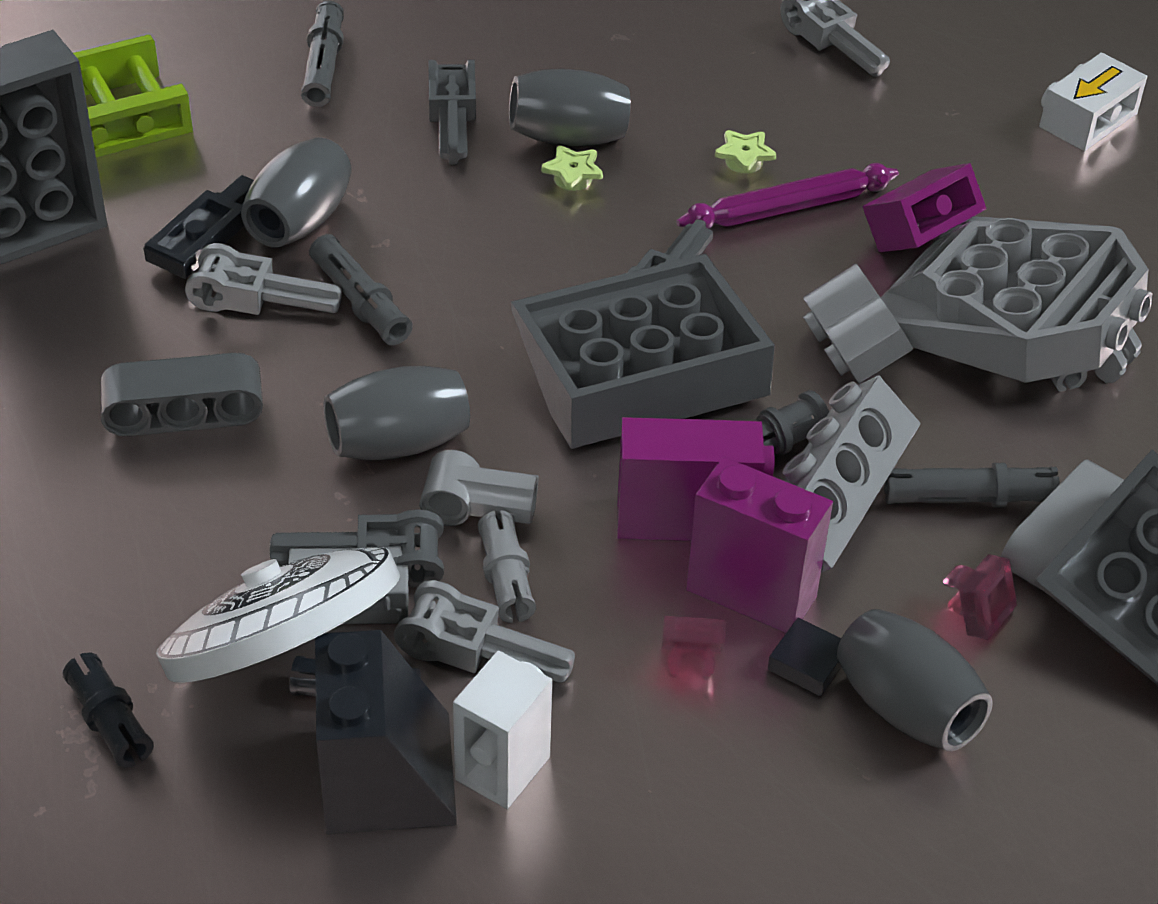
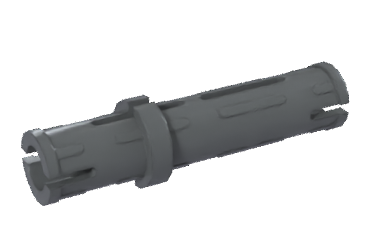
[301,1,344,107]
[309,234,413,345]
[884,463,1060,507]

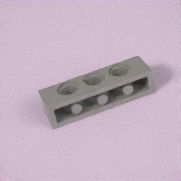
[783,375,921,573]

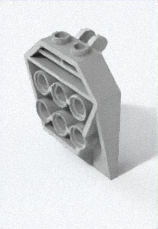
[881,216,1152,384]

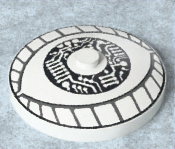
[156,547,400,683]

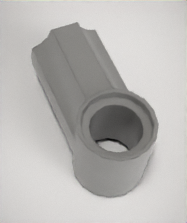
[419,450,539,526]

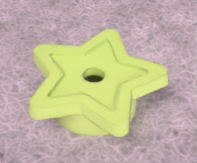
[715,130,776,173]
[541,146,603,191]

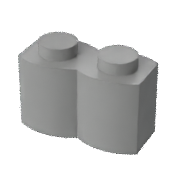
[803,264,913,384]

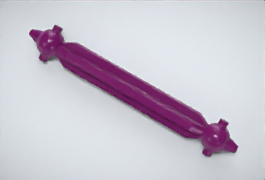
[676,163,899,229]

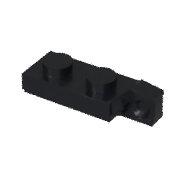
[143,175,254,279]

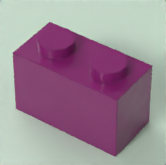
[862,163,987,252]

